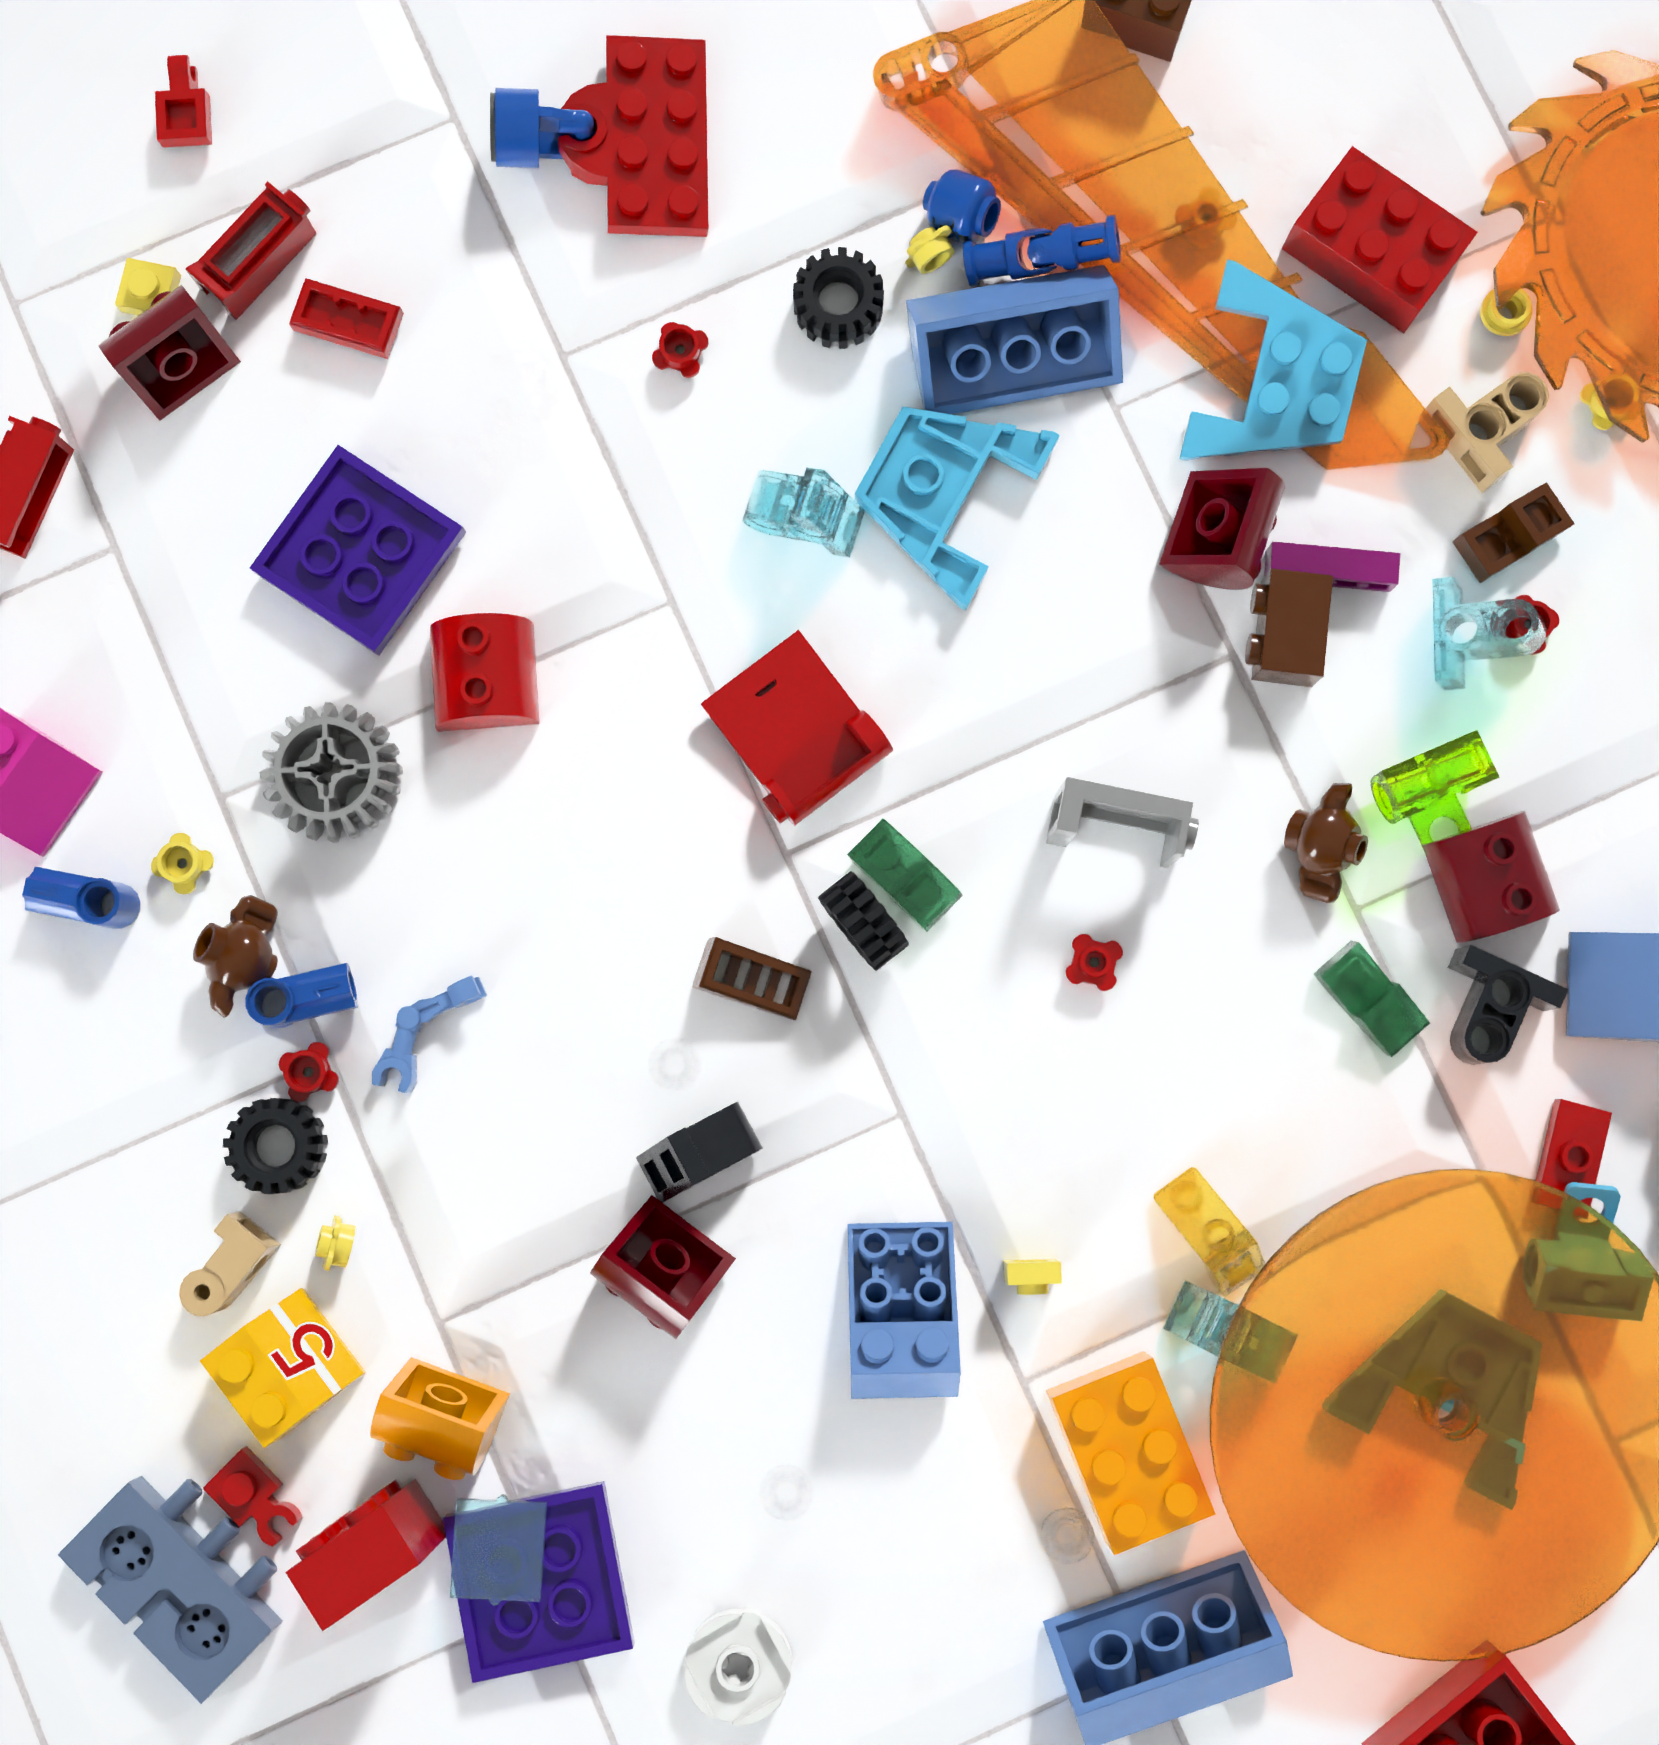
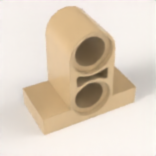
[1420,372,1549,493]

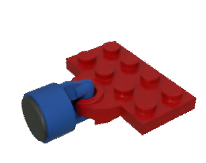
[490,35,709,237]

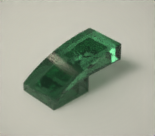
[847,818,963,932]
[1313,940,1430,1057]

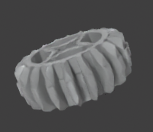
[259,702,403,843]

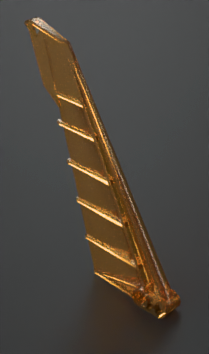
[873,0,1449,470]

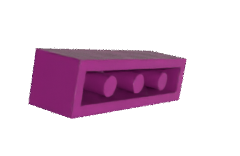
[1264,541,1400,592]

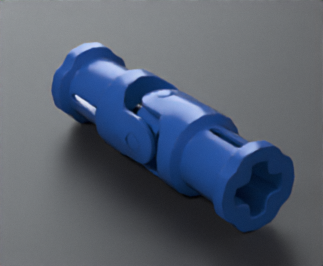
[963,214,1121,287]

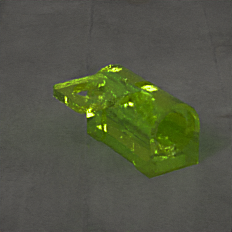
[1370,730,1500,850]

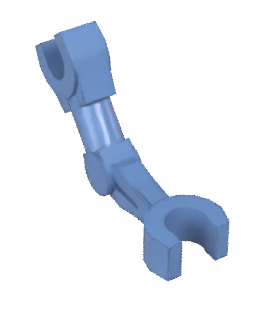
[372,975,487,1093]

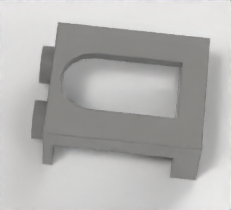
[1046,777,1199,868]

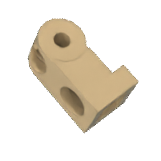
[179,1211,281,1316]

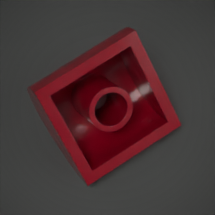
[98,284,241,421]
[1159,468,1285,590]
[1422,811,1560,943]
[590,1195,736,1340]

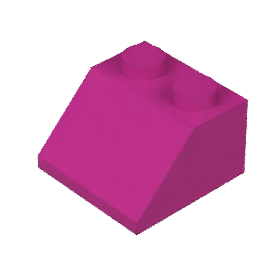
[0,707,103,857]

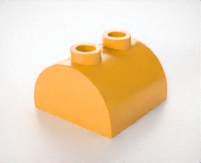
[370,1357,510,1480]

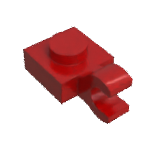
[155,55,212,148]

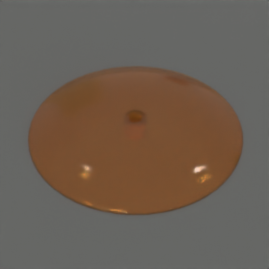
[1209,1168,1659,1662]

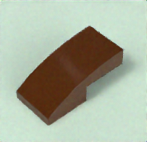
[1452,482,1575,584]

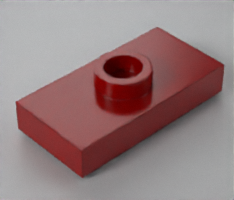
[289,278,404,359]
[1531,1099,1612,1216]

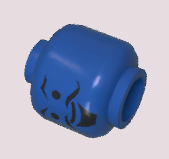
[923,169,1001,243]

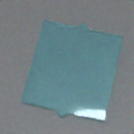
[450,1494,547,1606]

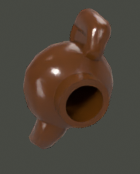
[1284,783,1368,903]
[193,895,278,1018]

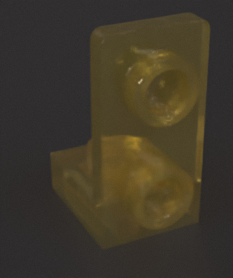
[1153,1167,1267,1298]

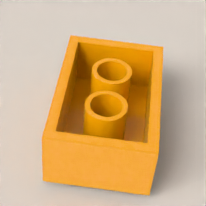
[1046,1351,1216,1555]

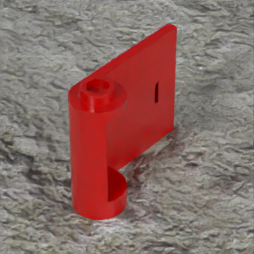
[700,629,894,826]

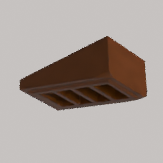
[692,937,812,1021]

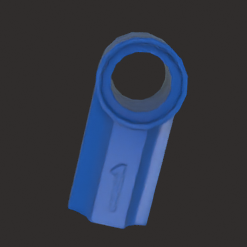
[22,867,140,929]
[245,963,358,1028]

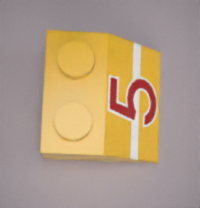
[200,1288,366,1448]

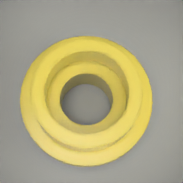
[1480,285,1533,336]

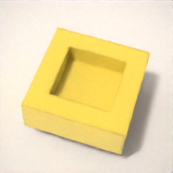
[115,257,182,316]
[1003,1259,1062,1295]

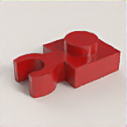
[202,1446,303,1547]

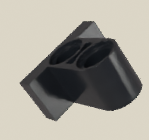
[1447,944,1569,1065]
[636,1102,763,1203]

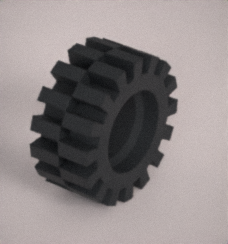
[793,247,884,349]
[818,871,909,971]
[222,1098,328,1194]

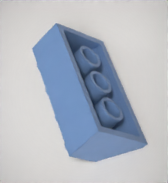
[906,265,1123,414]
[1043,1550,1293,1745]

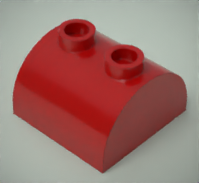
[430,613,540,732]

